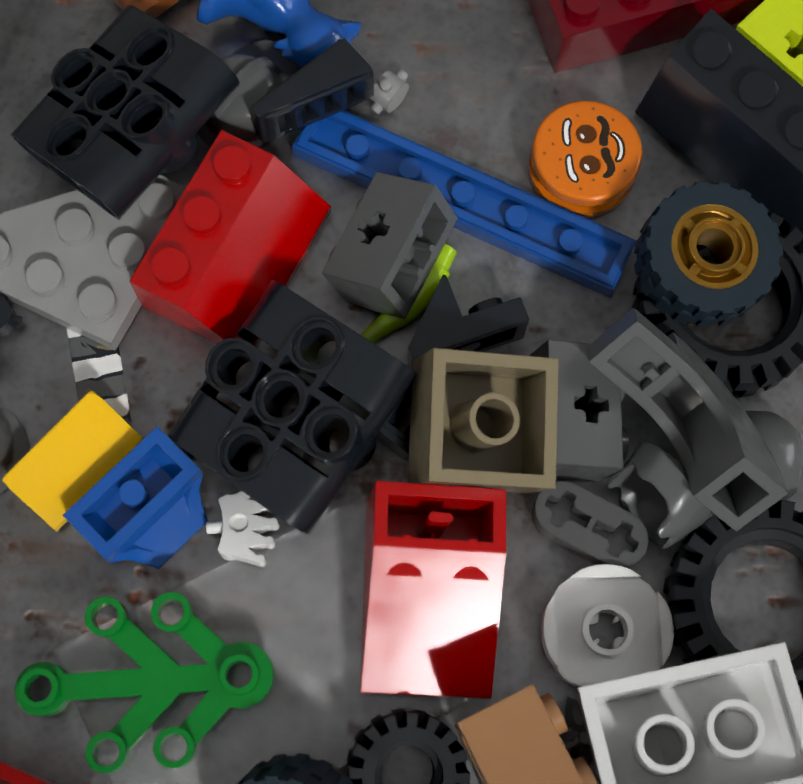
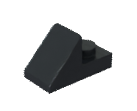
[407,275,529,369]

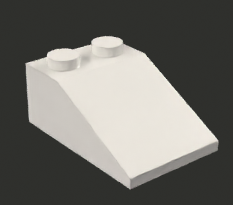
[577,642,803,784]

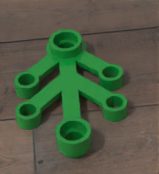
[15,592,274,773]

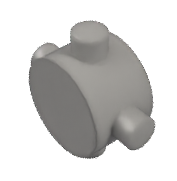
[370,69,409,115]

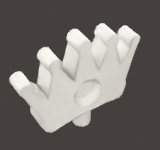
[206,491,280,567]

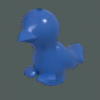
[197,0,362,68]

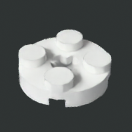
[541,564,674,689]

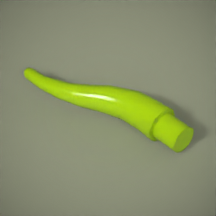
[360,244,457,344]

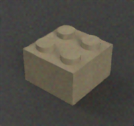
[408,348,559,493]

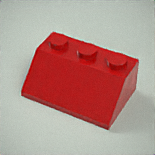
[129,130,331,345]

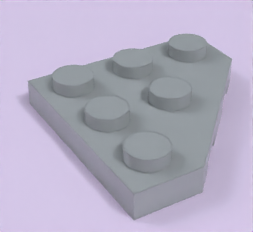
[0,175,186,351]

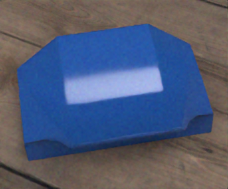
[62,426,208,569]

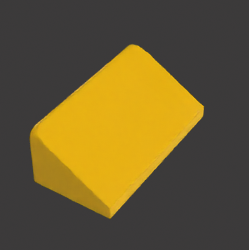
[2,391,143,532]

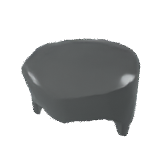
[606,441,712,549]

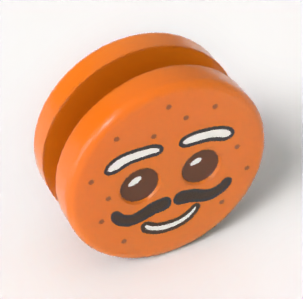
[528,101,642,218]

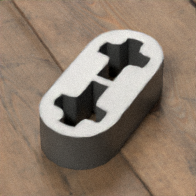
[532,481,649,568]

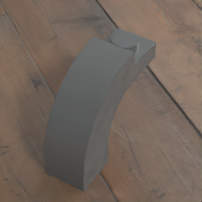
[586,307,788,532]

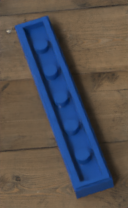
[292,111,637,298]

